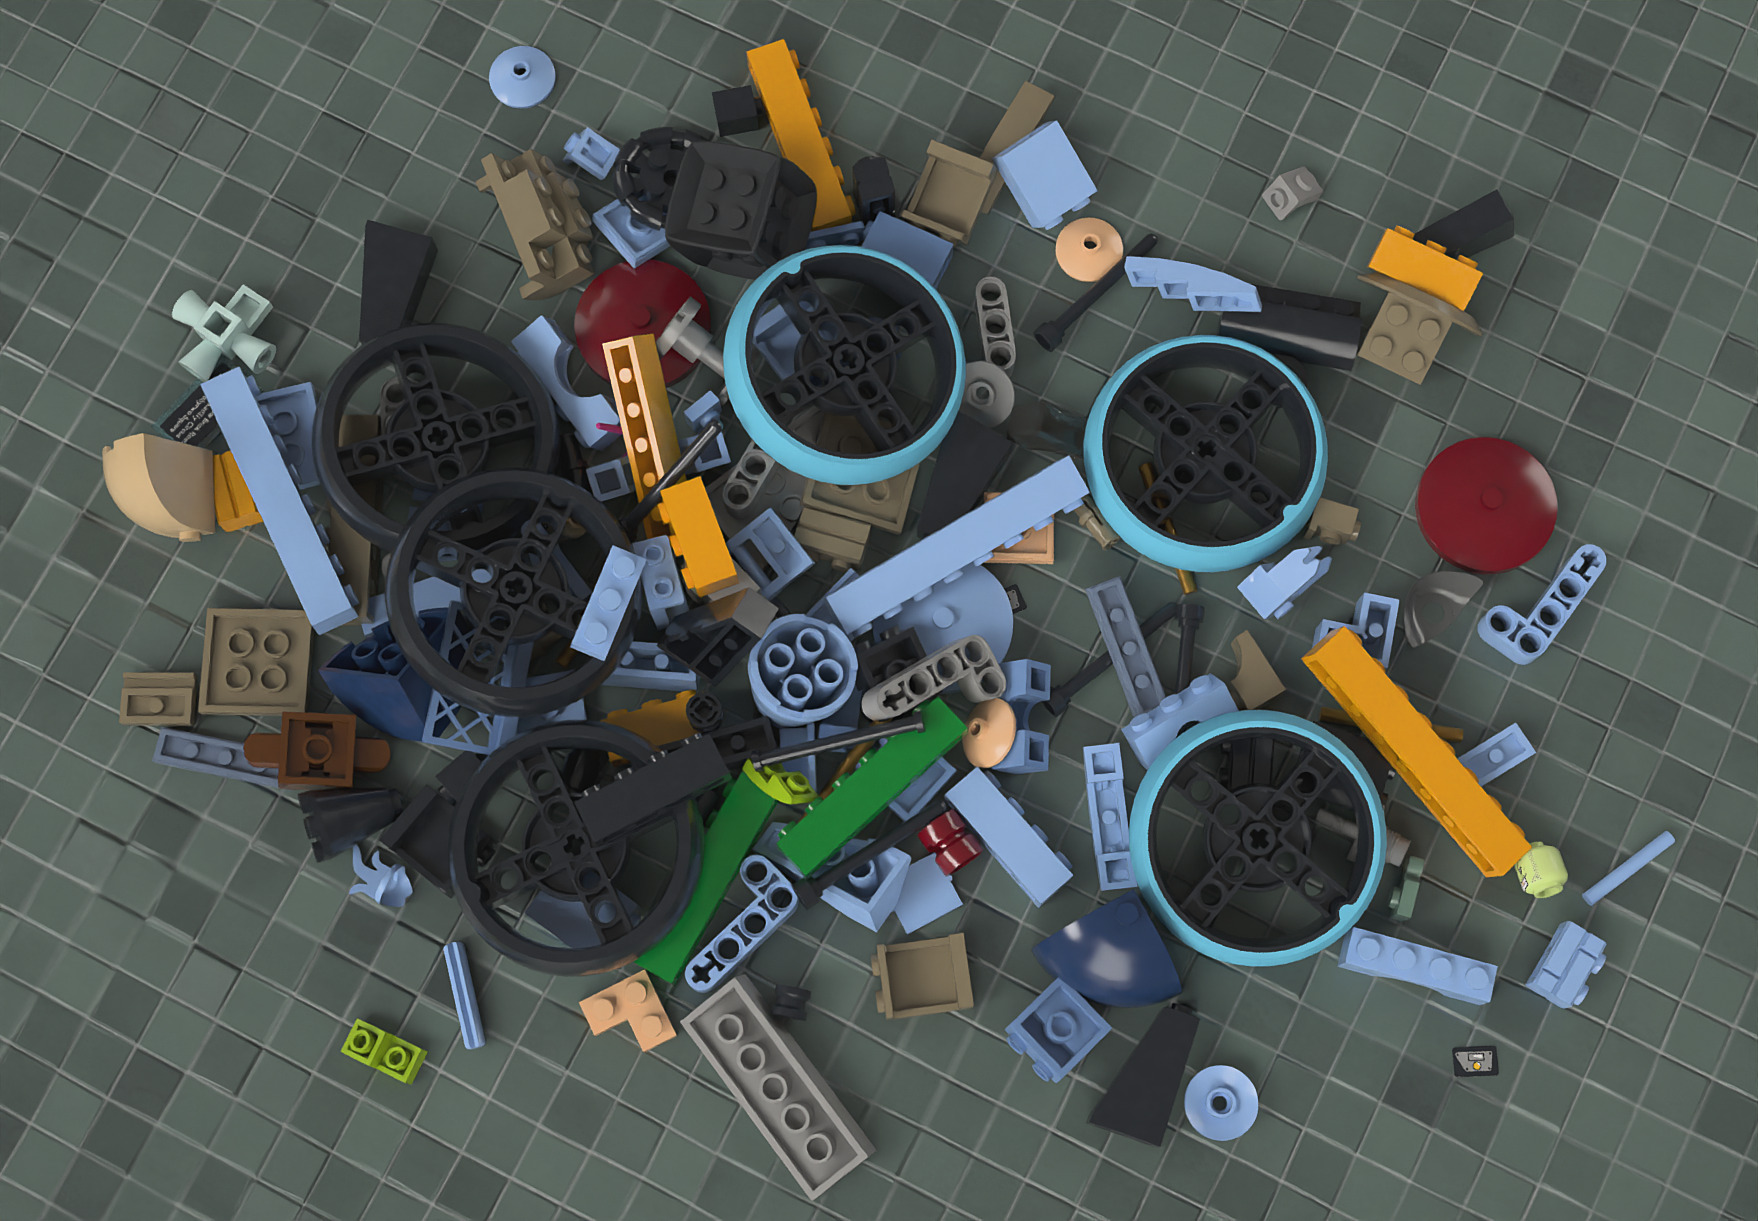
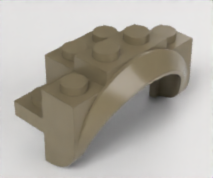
[475,149,594,300]

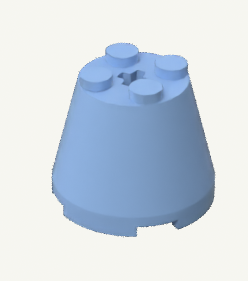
[748,614,858,728]

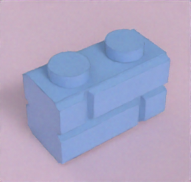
[1526,921,1607,1009]

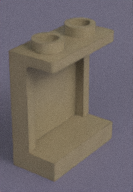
[901,140,998,247]
[870,933,974,1020]

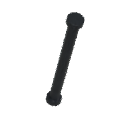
[751,711,926,772]

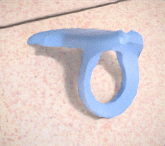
[349,845,413,907]

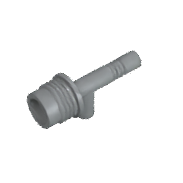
[1315,808,1411,867]

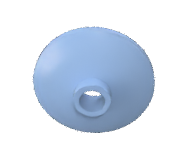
[489,46,556,108]
[1184,1065,1258,1141]

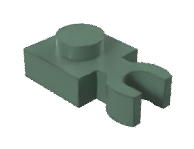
[1387,855,1425,922]

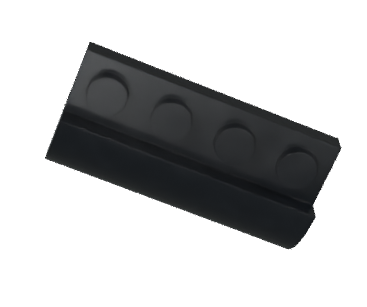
[1217,284,1362,371]

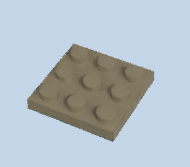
[799,412,920,535]
[198,608,315,716]

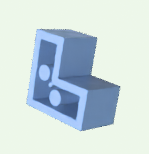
[1312,592,1399,670]

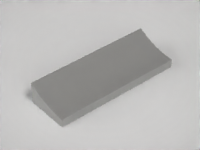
[680,974,877,1201]

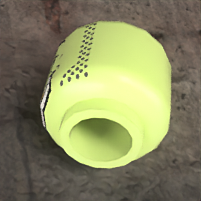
[1514,841,1568,898]

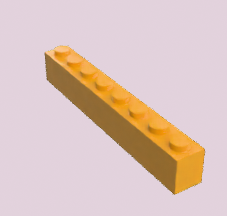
[1301,626,1532,878]

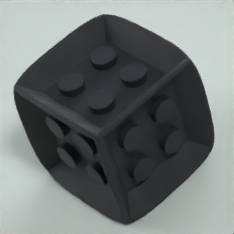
[665,141,817,280]

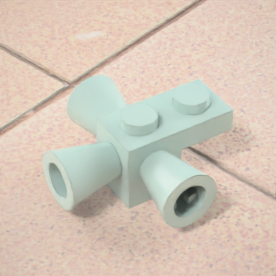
[172,284,276,382]

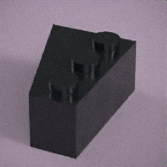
[657,587,779,687]

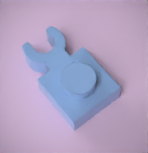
[684,390,722,434]

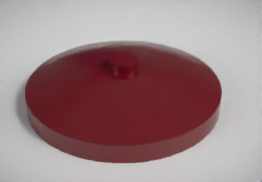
[574,260,711,388]
[1415,437,1558,574]

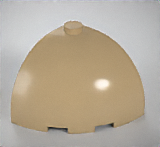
[102,433,216,542]

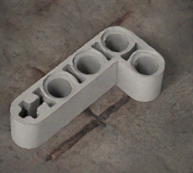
[861,635,1006,721]

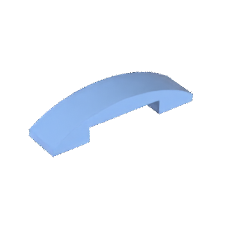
[1083,743,1138,891]

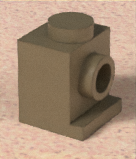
[1303,497,1361,545]

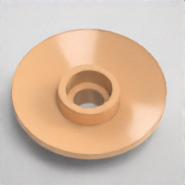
[1055,217,1123,282]
[962,698,1016,768]

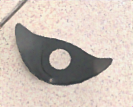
[1403,571,1483,648]

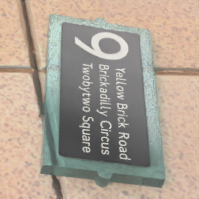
[151,354,263,449]

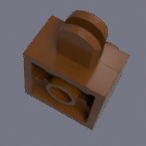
[243,711,391,790]

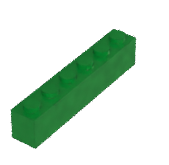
[776,697,968,880]
[634,771,779,986]

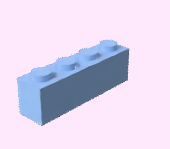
[944,766,1073,908]

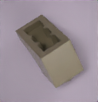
[1227,630,1286,711]

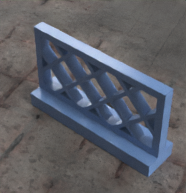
[422,600,534,755]

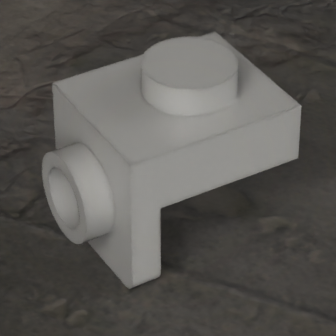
[1262,166,1324,220]

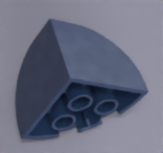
[318,607,471,742]
[1031,889,1182,1008]

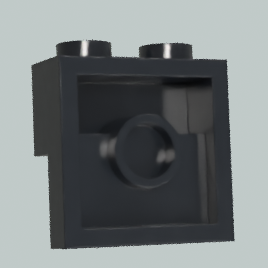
[853,625,943,722]

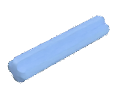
[443,941,486,1049]

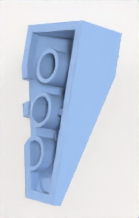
[753,821,911,932]

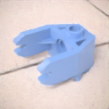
[1237,546,1332,620]

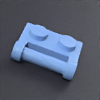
[726,507,815,601]

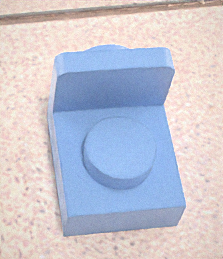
[563,127,620,180]

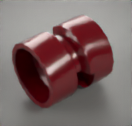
[917,809,984,877]

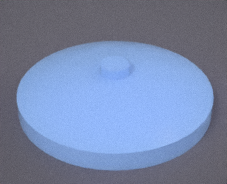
[873,561,1013,694]

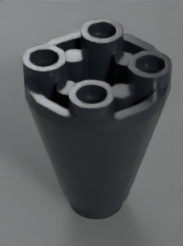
[297,787,403,863]

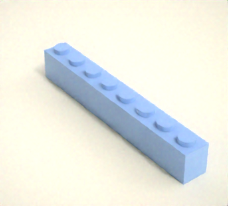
[200,367,359,635]
[821,456,1090,637]

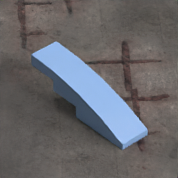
[1124,256,1262,312]

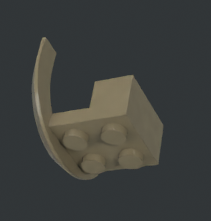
[1356,272,1483,385]

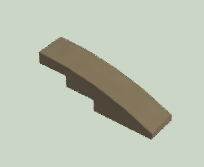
[980,80,1056,215]

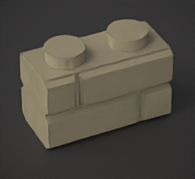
[794,506,872,573]

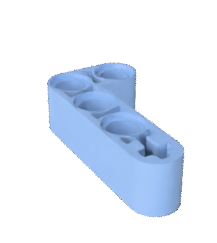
[1478,544,1606,665]
[685,855,799,993]

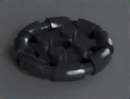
[612,127,710,231]

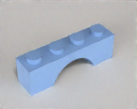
[511,315,622,451]
[586,431,731,502]
[1337,927,1498,1005]

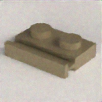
[119,672,198,726]

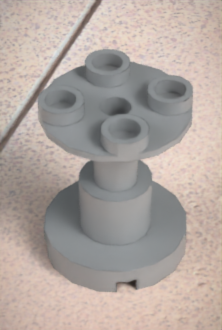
[655,296,761,406]

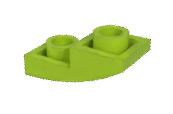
[742,758,819,805]
[340,1018,428,1085]

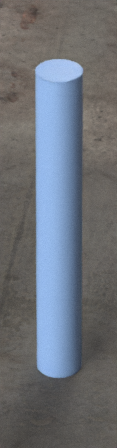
[1582,831,1675,906]

